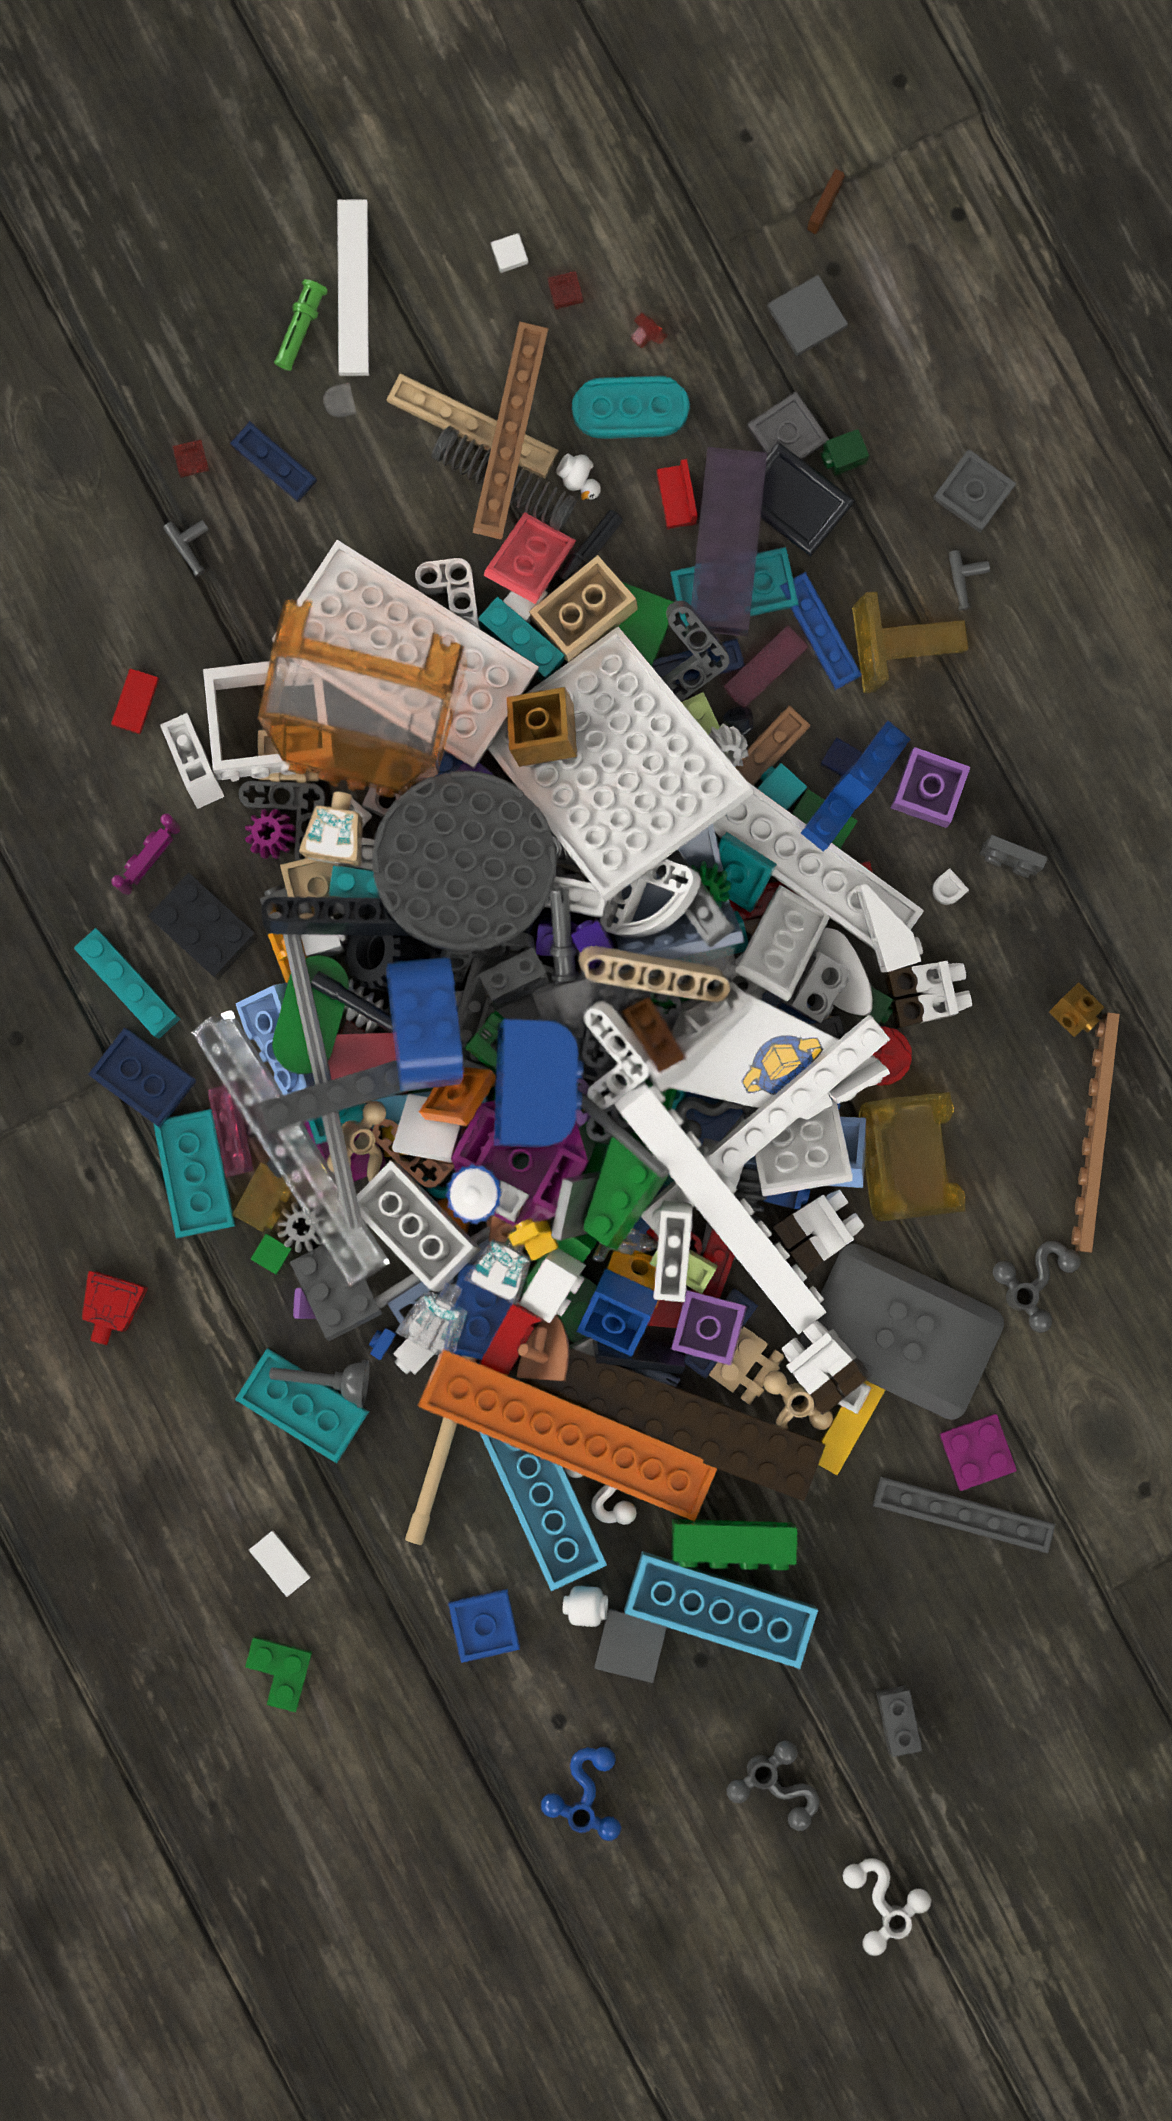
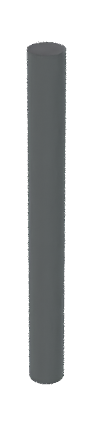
[581,1093,670,1179]

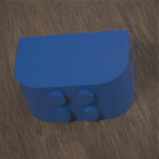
[386,957,463,1091]
[494,1019,583,1147]

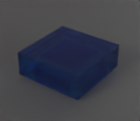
[821,737,862,777]

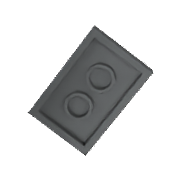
[290,1235,382,1342]

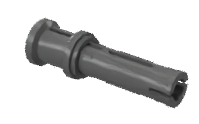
[549,887,579,982]

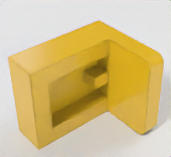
[508,1218,559,1260]

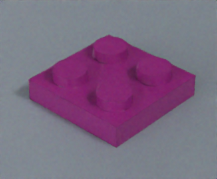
[939,1413,1017,1491]

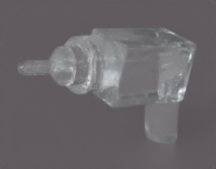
[592,1228,658,1262]

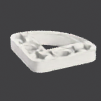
[600,859,701,938]

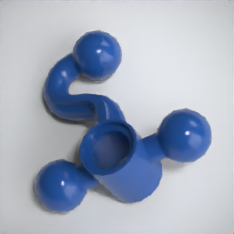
[541,1747,621,1841]

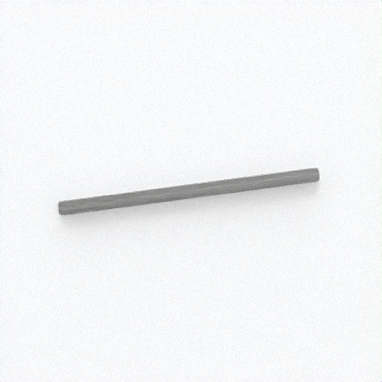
[278,912,363,1230]

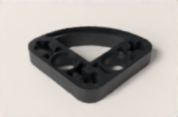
[580,982,681,1068]

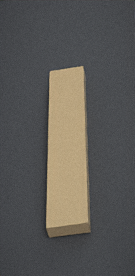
[387,374,558,478]

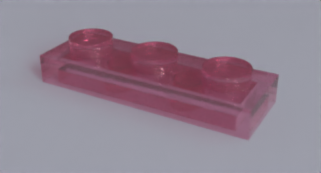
[724,626,808,708]
[208,1083,253,1178]

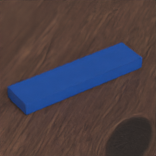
[780,572,862,690]

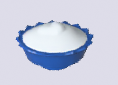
[445,1164,502,1224]

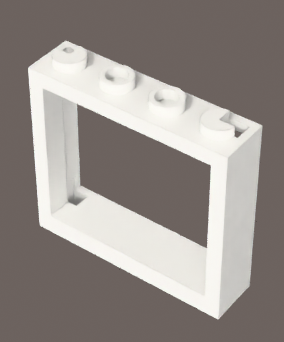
[203,658,336,782]

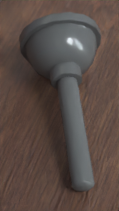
[269,1360,369,1408]

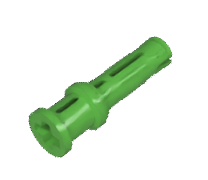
[274,279,328,371]

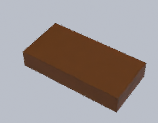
[807,169,845,234]

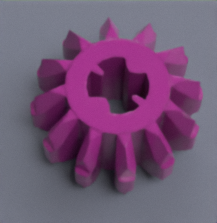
[245,809,296,859]

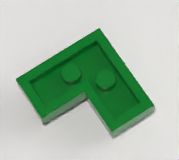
[245,1636,312,1713]

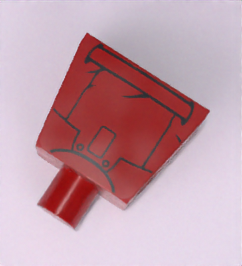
[82,1271,148,1345]

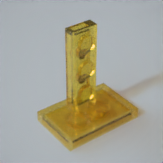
[852,592,968,693]

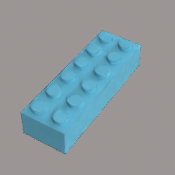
[480,1432,607,1591]
[624,1551,818,1669]

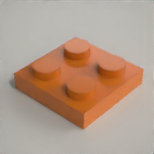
[419,1067,496,1126]

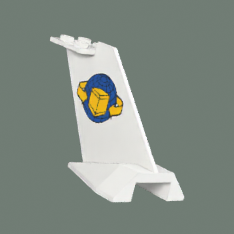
[622,982,890,1120]

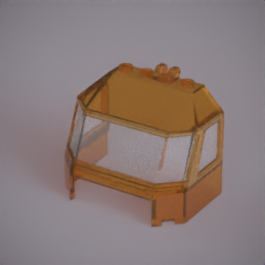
[258,600,467,798]

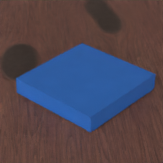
[448,1589,520,1663]

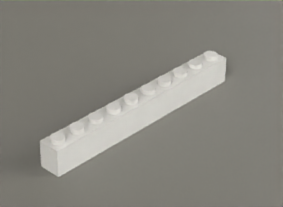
[614,1081,826,1335]

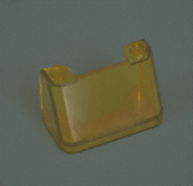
[859,1092,966,1222]

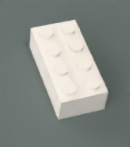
[356,1161,481,1292]

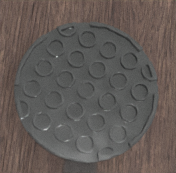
[372,771,556,952]

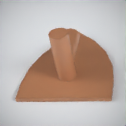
[516,1314,569,1381]

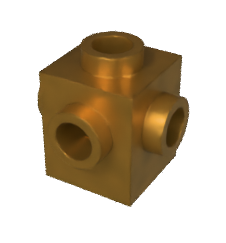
[1049,982,1105,1037]

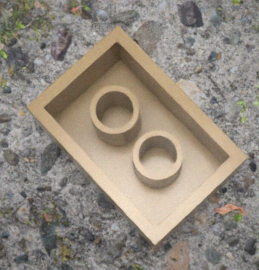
[529,555,638,663]

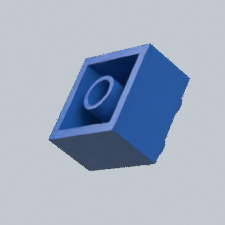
[577,1269,658,1357]

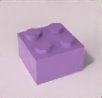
[891,747,970,828]
[672,1290,747,1366]

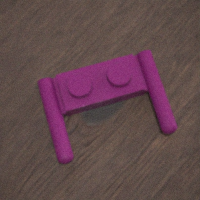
[111,813,181,895]

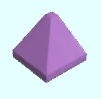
[293,1288,316,1319]

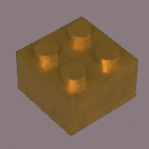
[506,687,577,767]

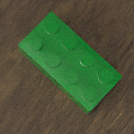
[671,1519,797,1570]

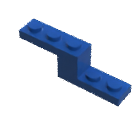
[800,721,910,852]

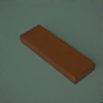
[622,997,686,1073]

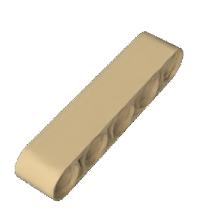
[579,946,730,1002]

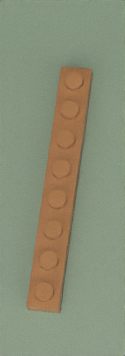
[472,322,548,540]
[1071,1013,1120,1253]

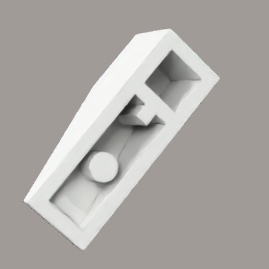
[160,713,225,809]
[855,883,923,972]

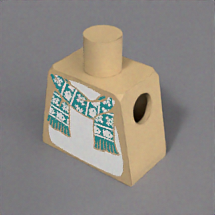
[299,792,362,866]

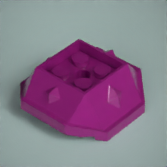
[451,1100,588,1227]

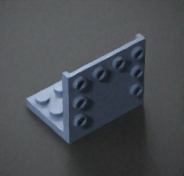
[612,824,744,970]

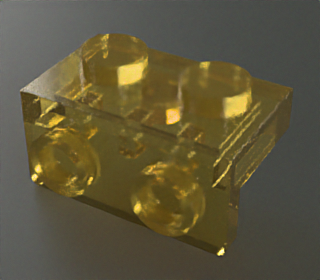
[232,1162,295,1232]

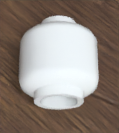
[563,1586,608,1627]

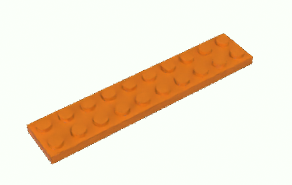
[418,1349,717,1522]

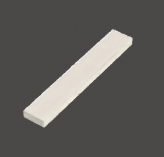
[338,200,369,376]

